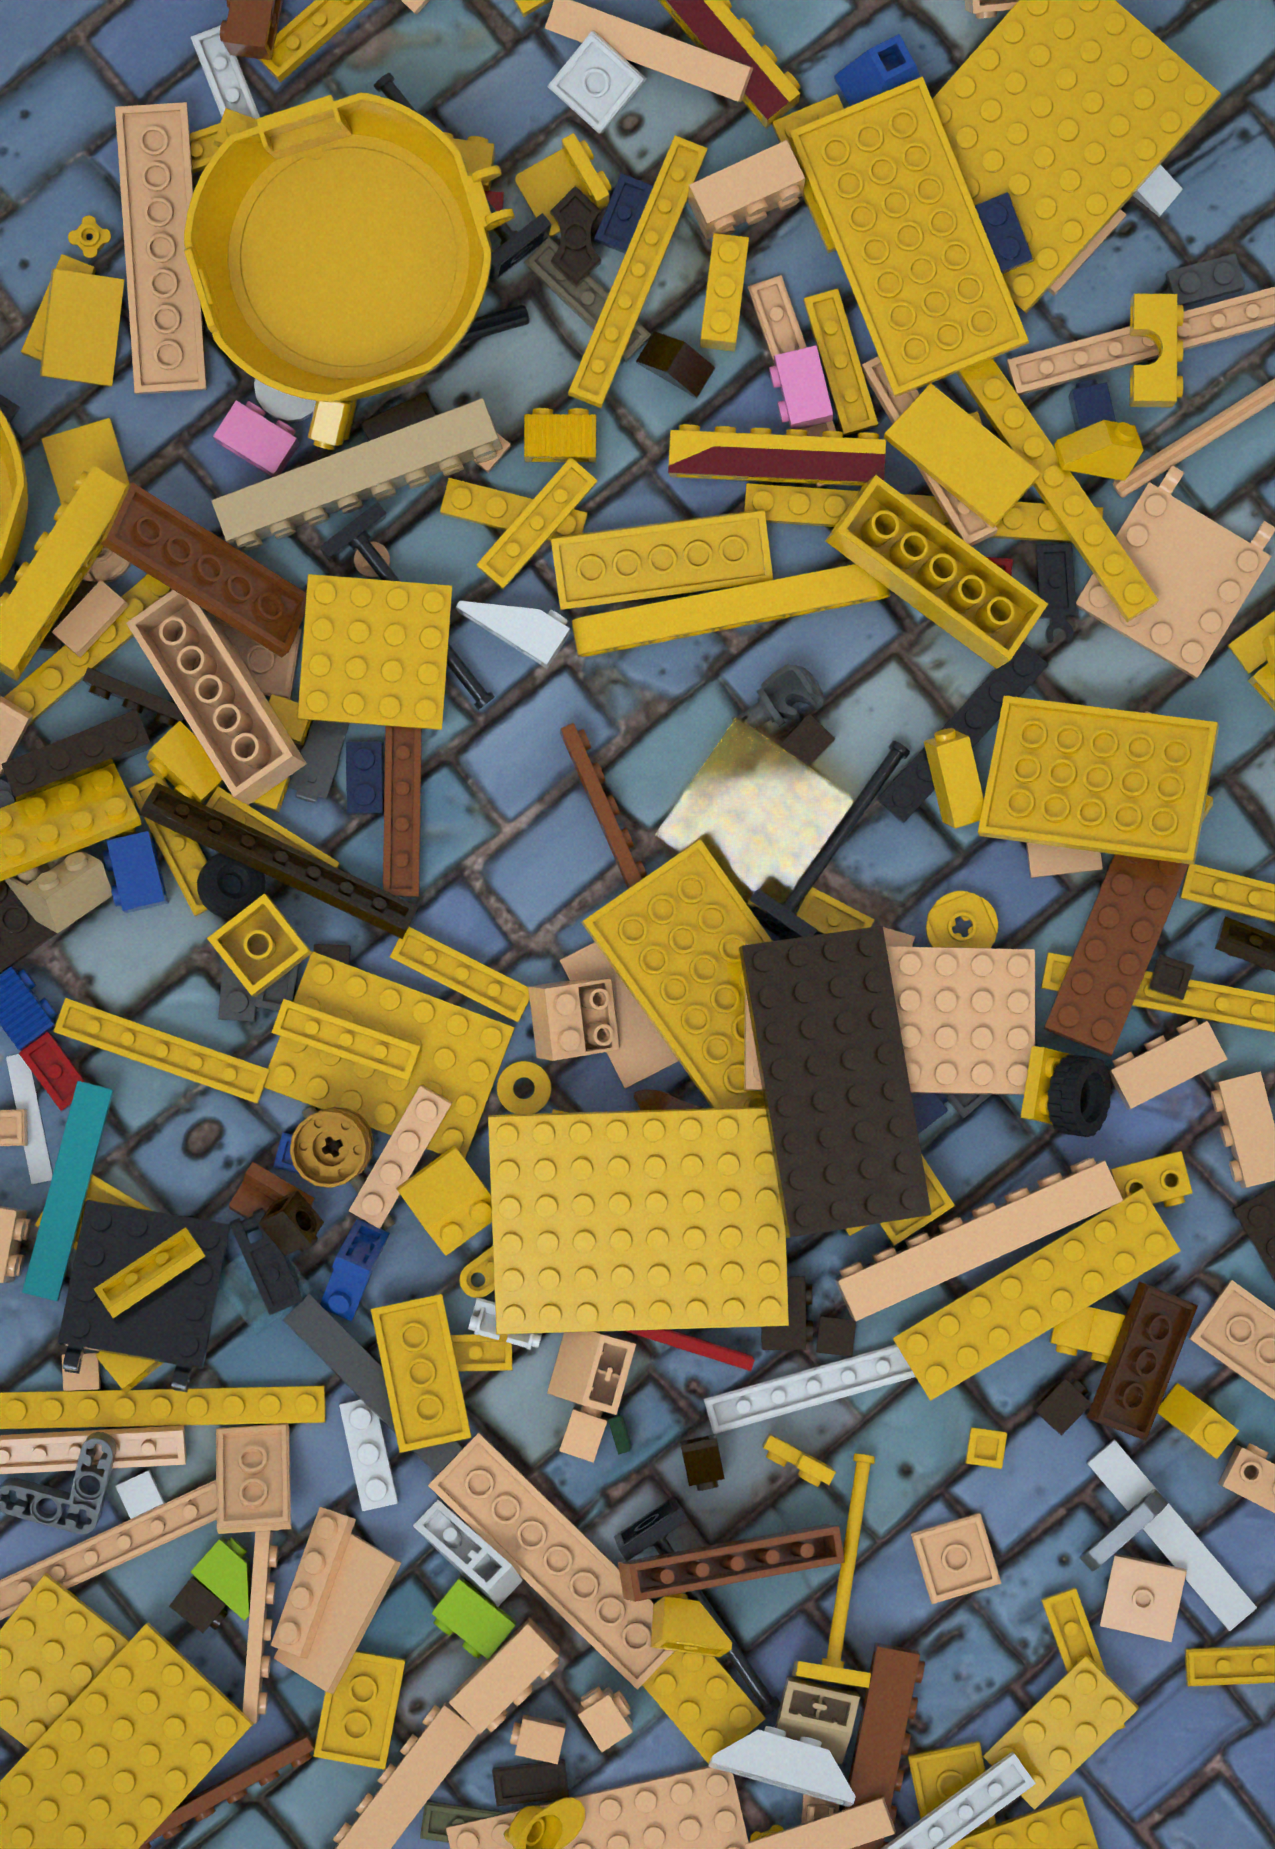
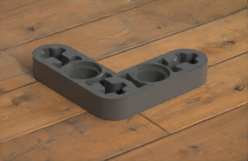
[0,1432,116,1534]

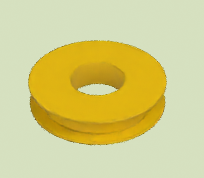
[497,1061,551,1114]

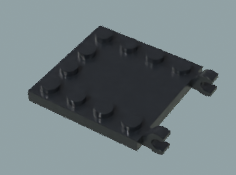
[58,1200,231,1393]

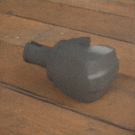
[732,664,824,738]

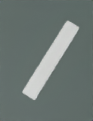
[6,1054,53,1184]

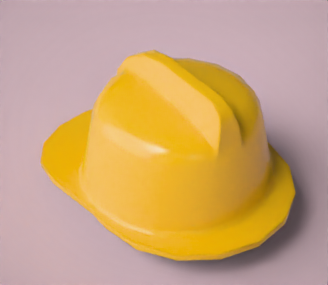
[504,1797,585,1849]

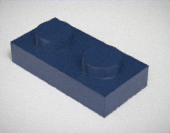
[594,173,653,254]
[975,192,1034,274]
[346,741,384,815]

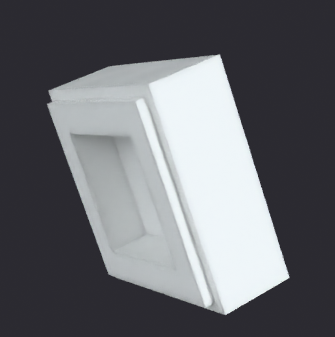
[115,1470,165,1519]

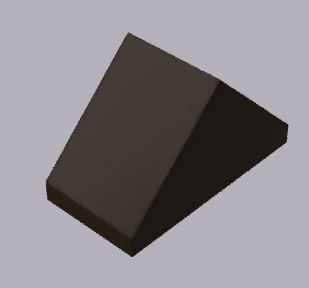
[636,331,715,399]

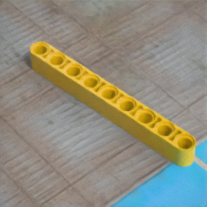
[571,564,891,657]

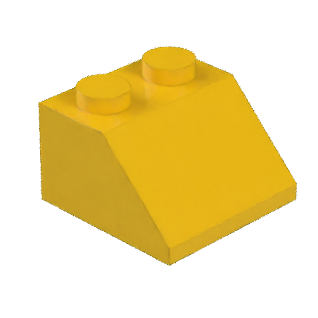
[396,1145,492,1256]

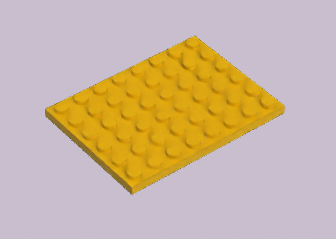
[932,0,1222,314]
[488,1107,789,1334]

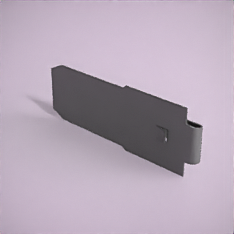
[289,720,350,803]

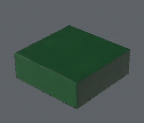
[608,1414,632,1455]

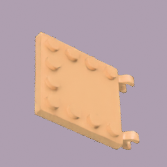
[1076,465,1275,679]

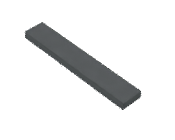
[283,1294,463,1475]

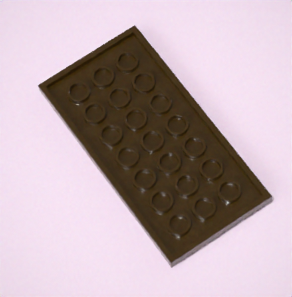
[739,926,932,1238]

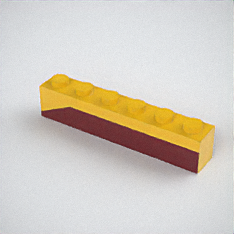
[658,0,800,129]
[668,424,886,486]

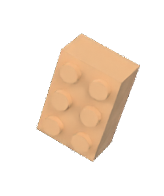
[688,140,805,240]
[449,1617,560,1735]

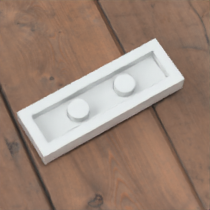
[339,1399,399,1511]

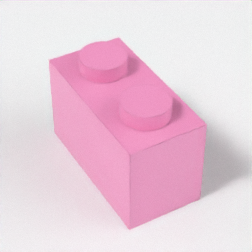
[769,345,833,429]
[213,400,300,477]

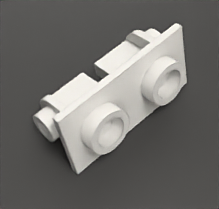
[468,1298,542,1350]

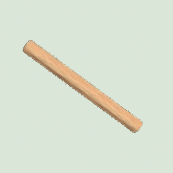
[1112,378,1275,498]

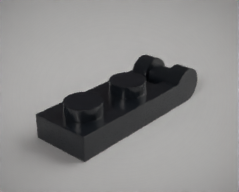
[229,1207,304,1315]

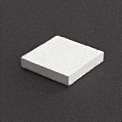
[547,31,647,134]

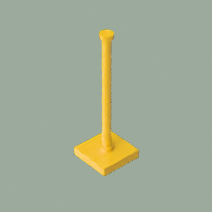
[792,1453,875,1688]

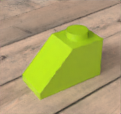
[190,1536,251,1621]

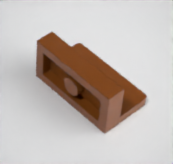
[229,1162,315,1218]

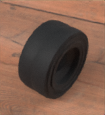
[197,853,266,918]

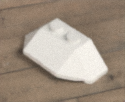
[708,1726,856,1807]

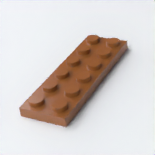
[100,482,306,658]
[1043,854,1189,1057]

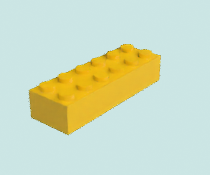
[0,466,127,681]
[825,475,1048,669]

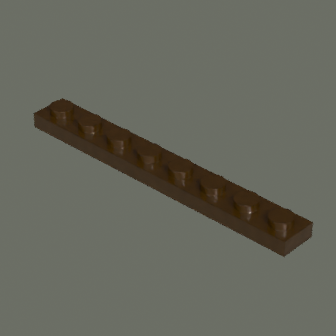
[140,783,418,939]

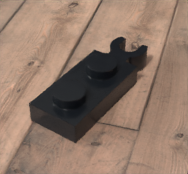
[1035,544,1077,643]

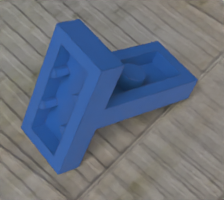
[320,1219,390,1321]

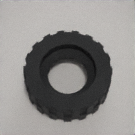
[1047,1055,1112,1137]

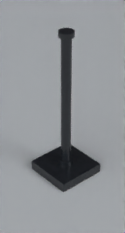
[374,73,552,283]
[320,502,495,710]
[747,740,910,940]
[614,1496,781,1716]

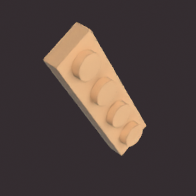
[349,1085,453,1229]
[270,1507,356,1659]

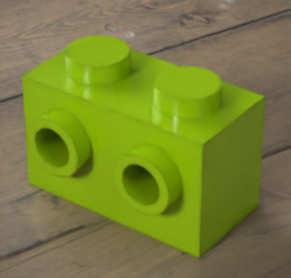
[431,1576,517,1659]

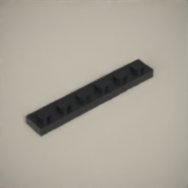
[877,642,1049,824]

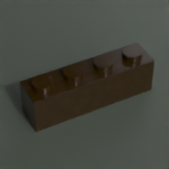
[1,710,151,802]

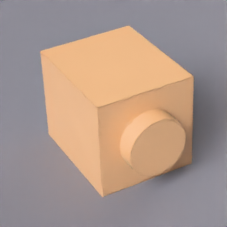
[559,1405,608,1463]
[510,1714,566,1764]

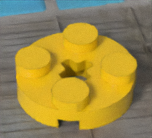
[925,891,998,948]

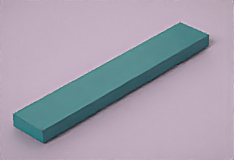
[22,1081,114,1301]

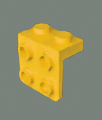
[515,133,612,237]

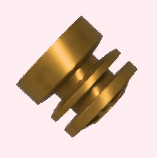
[290,1107,374,1188]

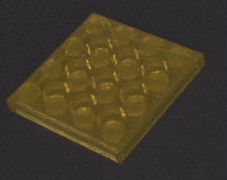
[655,717,856,904]

